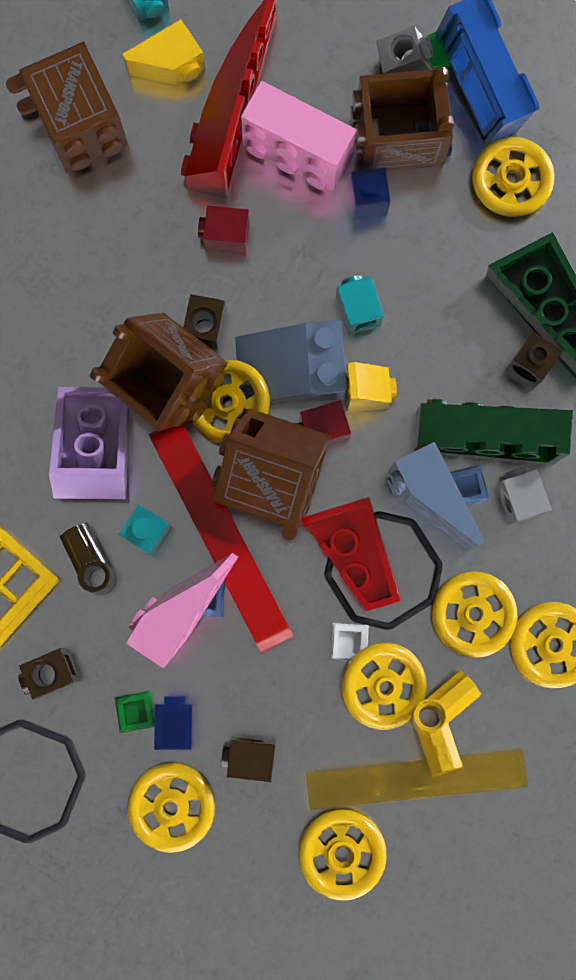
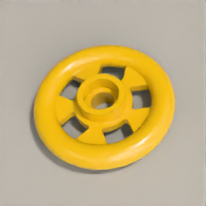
[472,137,554,217]
[193,360,270,444]
[432,571,517,658]
[511,602,576,689]
[342,643,427,730]
[127,763,215,853]
[298,810,387,901]

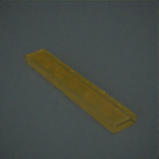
[305,749,528,810]

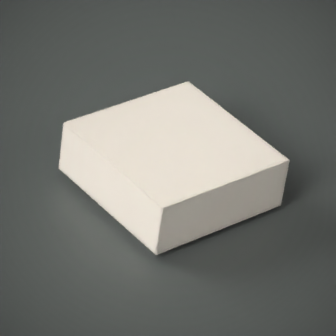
[330,623,369,661]

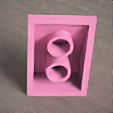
[126,553,238,668]

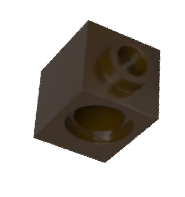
[183,294,227,350]
[506,331,563,388]
[18,648,80,700]
[221,737,275,782]

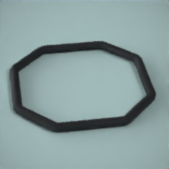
[324,511,443,630]
[0,720,84,844]

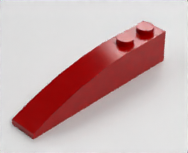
[181,0,277,199]

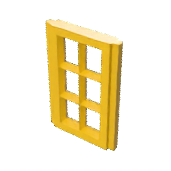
[0,526,60,647]

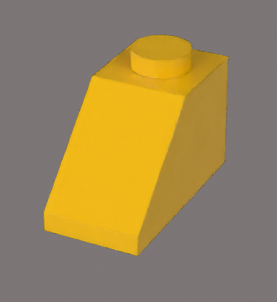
[122,19,205,86]
[345,362,397,413]

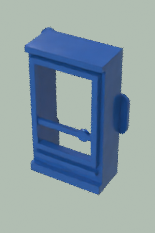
[435,0,539,145]

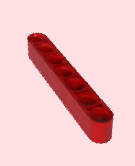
[148,424,293,653]

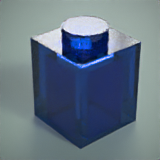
[348,167,391,220]
[154,695,195,750]

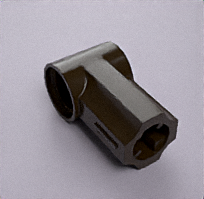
[59,522,116,595]

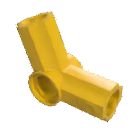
[412,670,481,777]

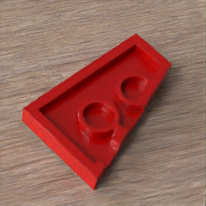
[302,497,402,611]

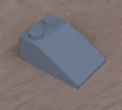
[235,320,347,404]
[386,442,485,550]

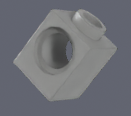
[376,26,434,74]
[497,467,552,524]

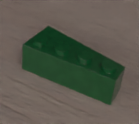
[486,232,576,374]
[414,399,573,464]

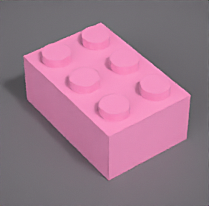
[241,80,357,192]

